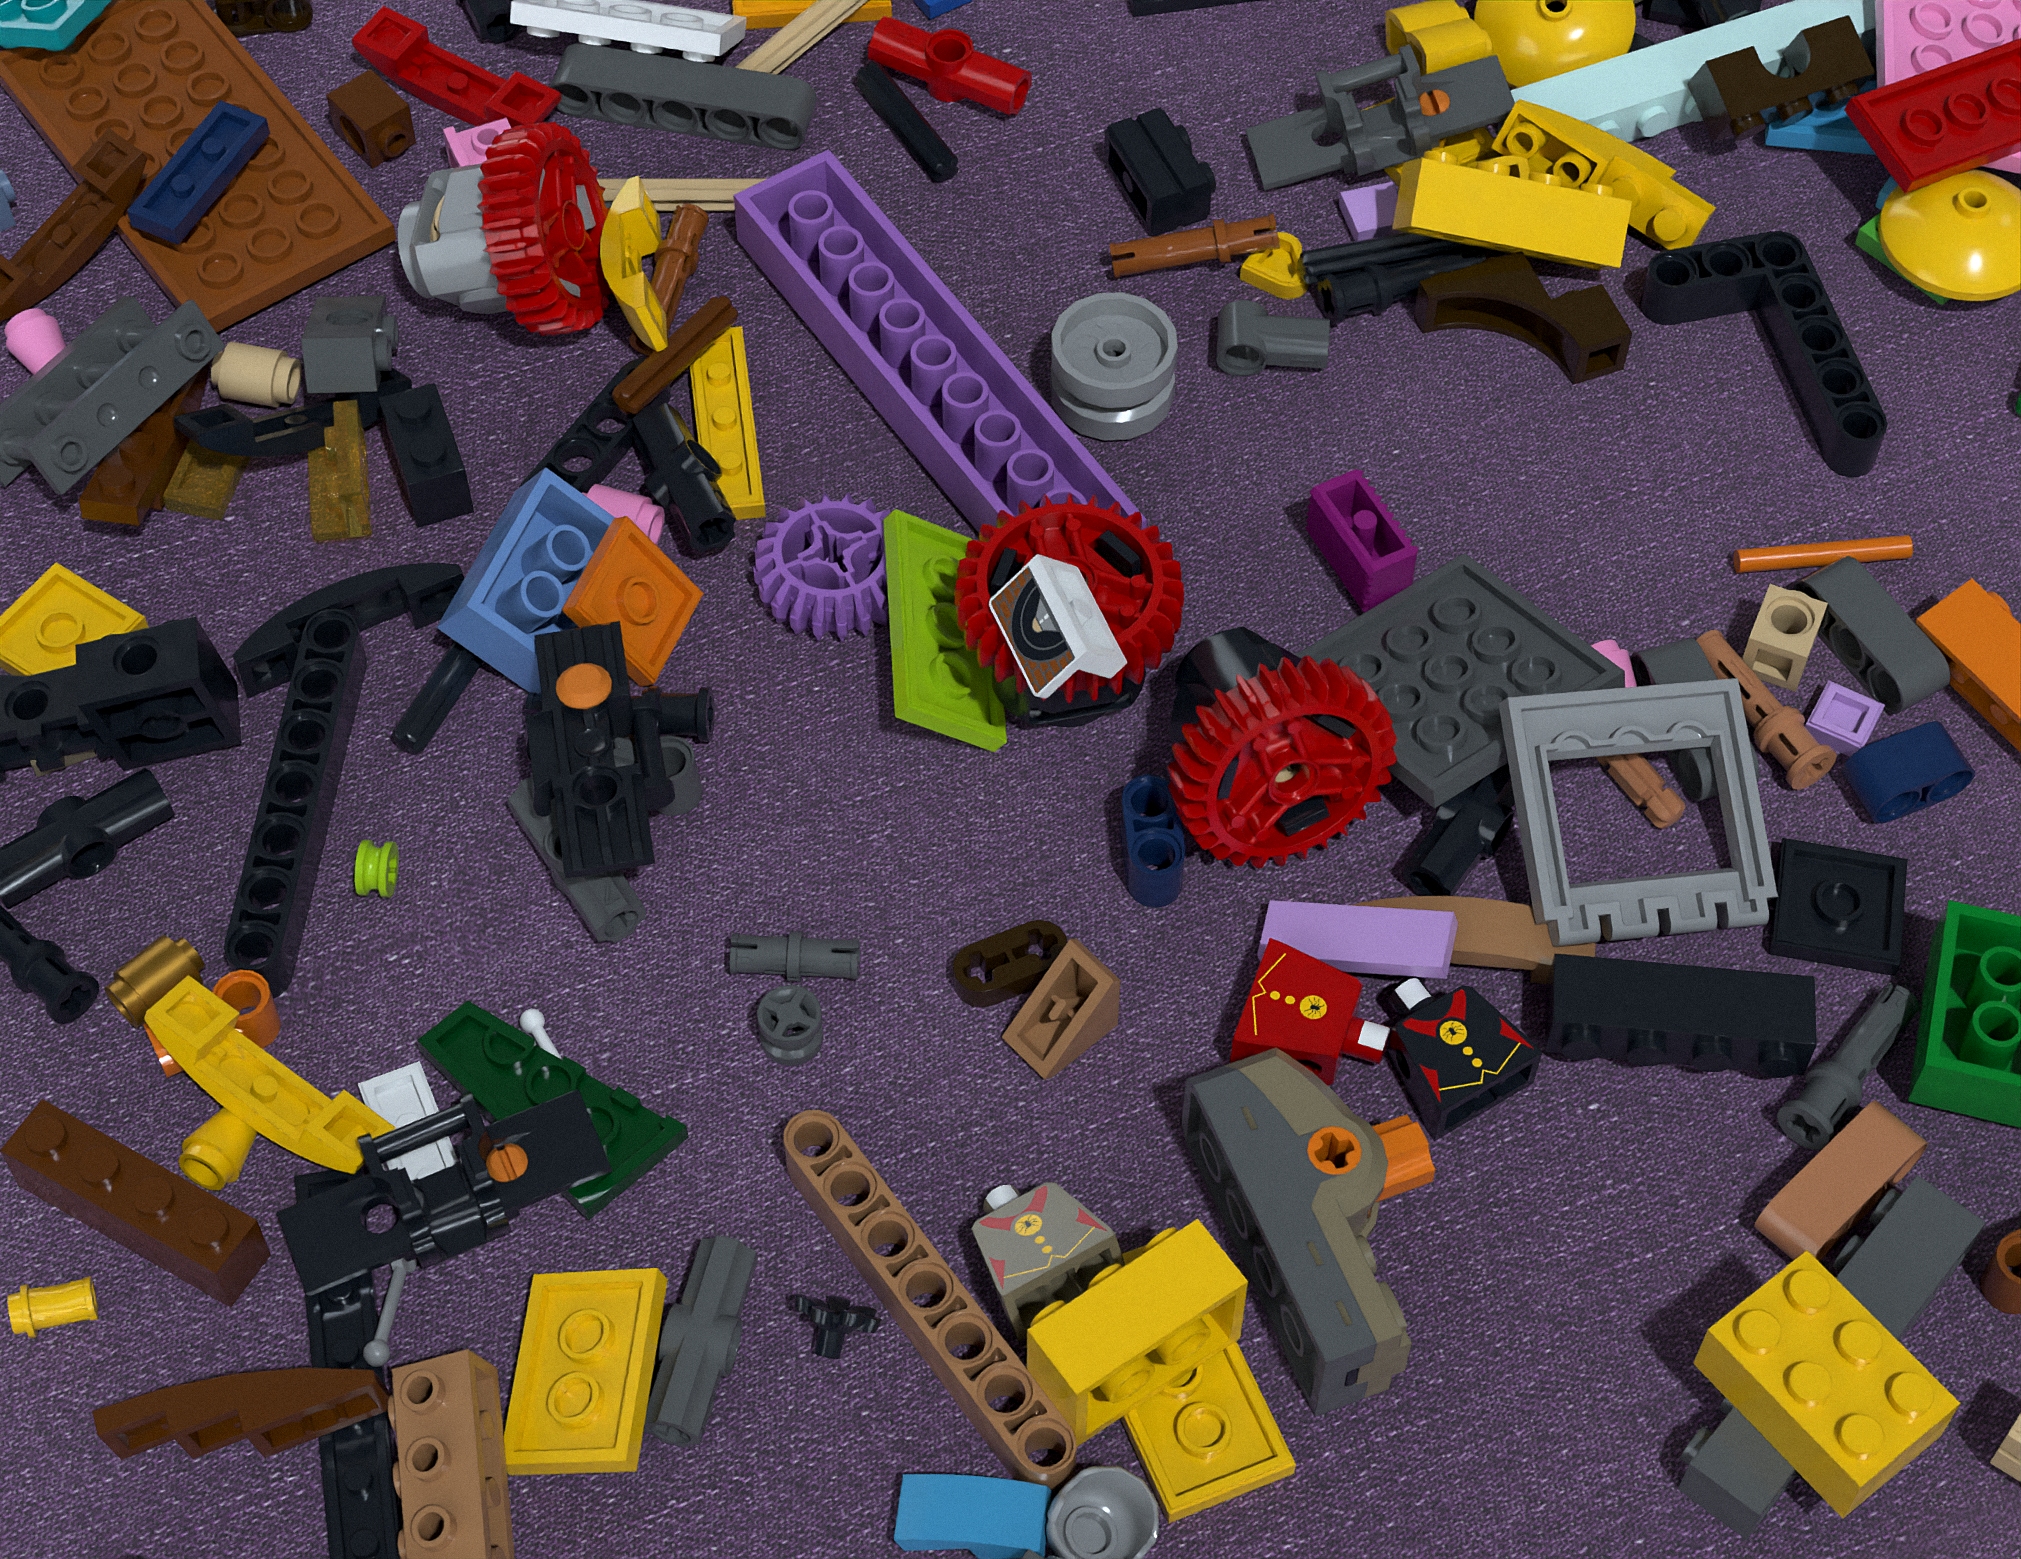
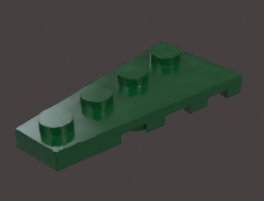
[417,1000,689,1220]

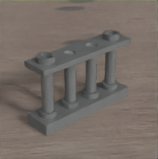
[0,296,226,495]

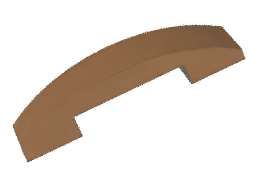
[1352,896,1595,984]

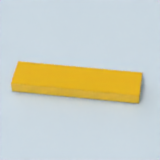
[690,326,766,520]

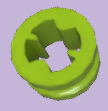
[355,839,399,898]

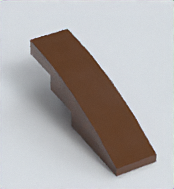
[92,1368,392,1460]

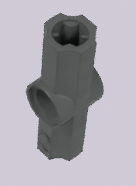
[508,776,646,943]
[644,1235,758,1448]

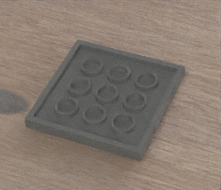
[1295,553,1625,808]

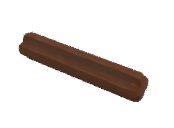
[612,296,738,415]

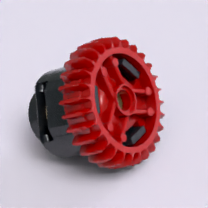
[955,492,1185,727]
[1167,627,1398,869]

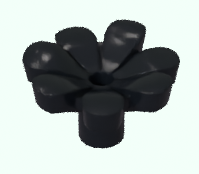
[794,1293,882,1359]

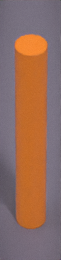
[1733,535,1913,573]

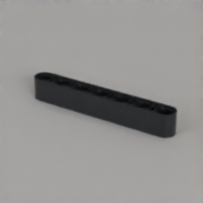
[224,608,367,999]

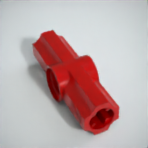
[868,16,1032,116]

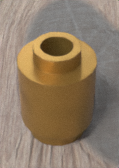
[104,935,205,1028]

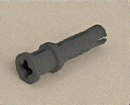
[1777,984,1919,1150]

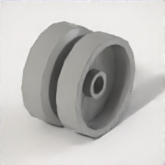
[1050,292,1178,441]

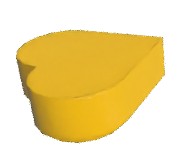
[1240,232,1309,299]

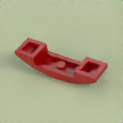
[352,6,561,128]

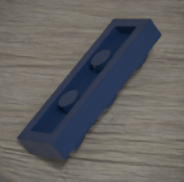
[127,100,270,245]

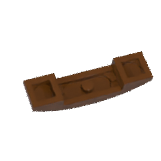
[0,128,148,321]

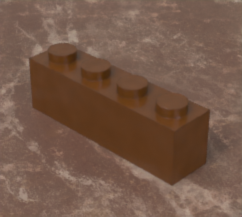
[0,1099,271,1308]

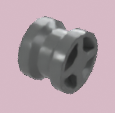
[757,985,824,1066]

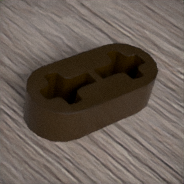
[953,920,1068,1008]

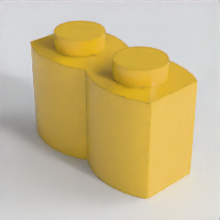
[1385,0,1492,76]

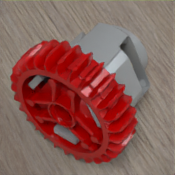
[398,122,612,336]

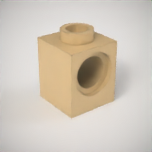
[1742,584,1828,692]

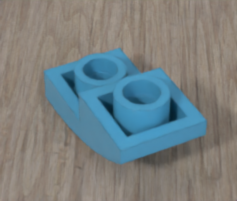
[894,1474,1052,1559]

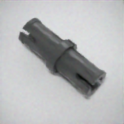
[730,931,860,982]

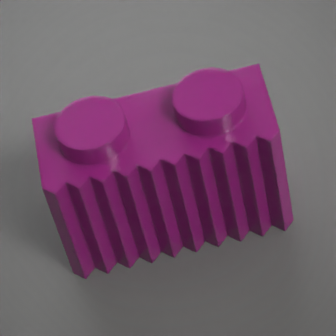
[1305,469,1419,613]

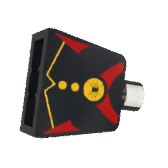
[1388,978,1542,1141]

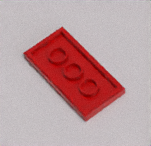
[1844,38,2021,194]

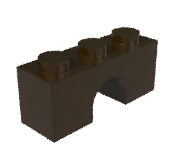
[1687,15,1875,142]

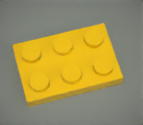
[504,1268,668,1475]

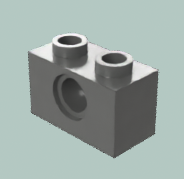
[301,296,399,393]

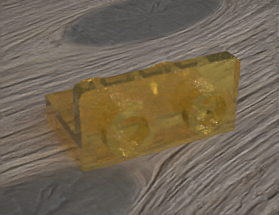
[308,400,372,541]

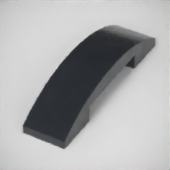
[174,367,412,457]
[232,563,464,698]

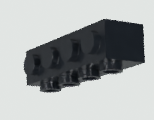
[1545,953,1817,1078]

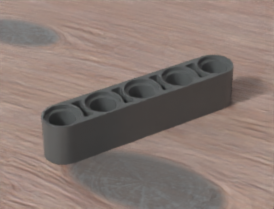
[550,43,817,150]

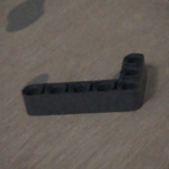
[1640,231,1888,478]

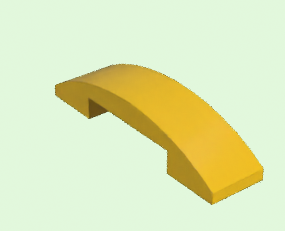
[600,175,668,352]
[144,975,396,1174]

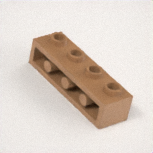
[388,1349,515,1559]

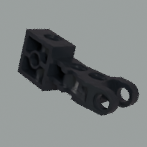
[0,616,242,781]

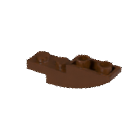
[79,361,210,526]

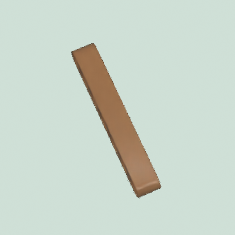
[784,1110,1077,1499]

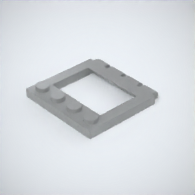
[1499,678,1778,947]

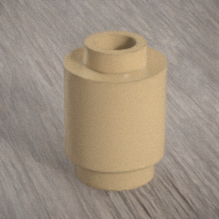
[211,342,302,407]

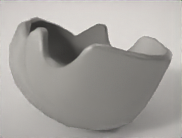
[1045,1466,1159,1559]

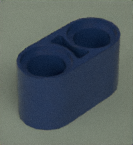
[1841,721,1975,824]
[1120,774,1185,908]

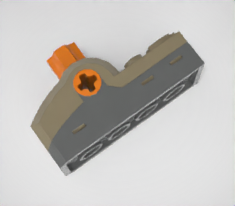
[1181,1047,1435,1417]

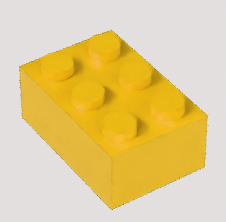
[1027,1219,1248,1447]
[1693,1250,1961,1519]

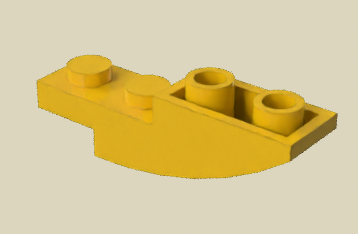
[1491,99,1716,250]

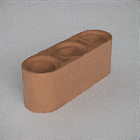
[1754,1100,1929,1262]

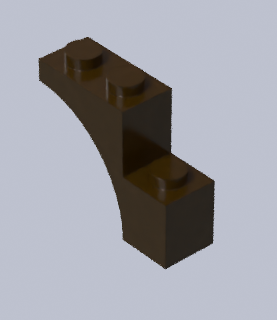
[1414,251,1632,385]

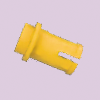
[7,1276,98,1338]

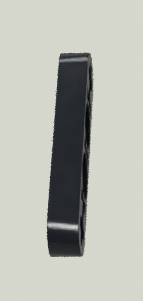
[519,358,671,493]

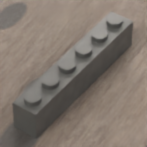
[1678,1175,1986,1541]

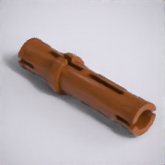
[629,203,709,356]
[1109,213,1280,279]

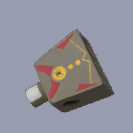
[972,1182,1126,1341]

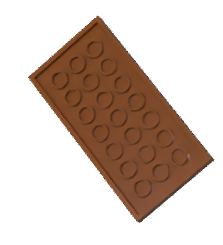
[0,0,397,332]

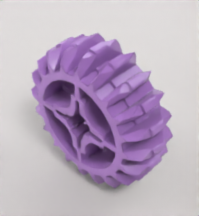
[753,491,891,642]

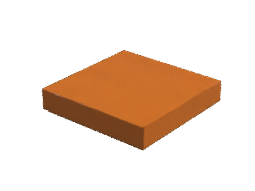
[562,516,704,687]

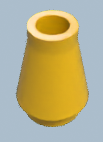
[178,1107,258,1191]

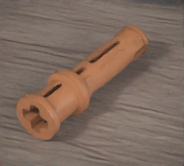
[1696,629,1837,790]

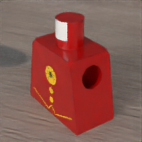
[1230,938,1391,1086]

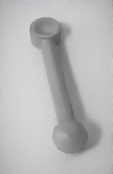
[363,1257,417,1367]

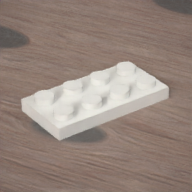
[510,0,747,62]

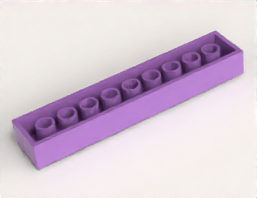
[733,149,1147,533]

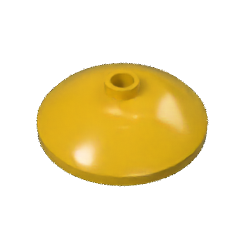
[1474,0,1636,89]
[1878,169,2021,301]

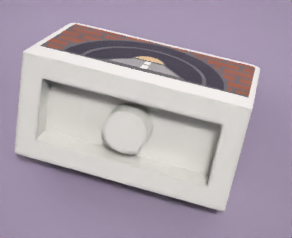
[989,554,1128,699]

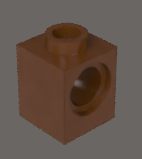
[326,69,416,169]

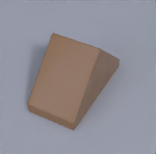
[1002,938,1121,1080]

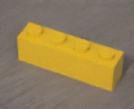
[1392,151,1632,271]

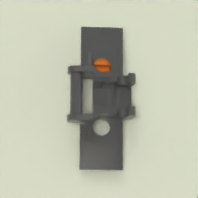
[1245,44,1515,190]

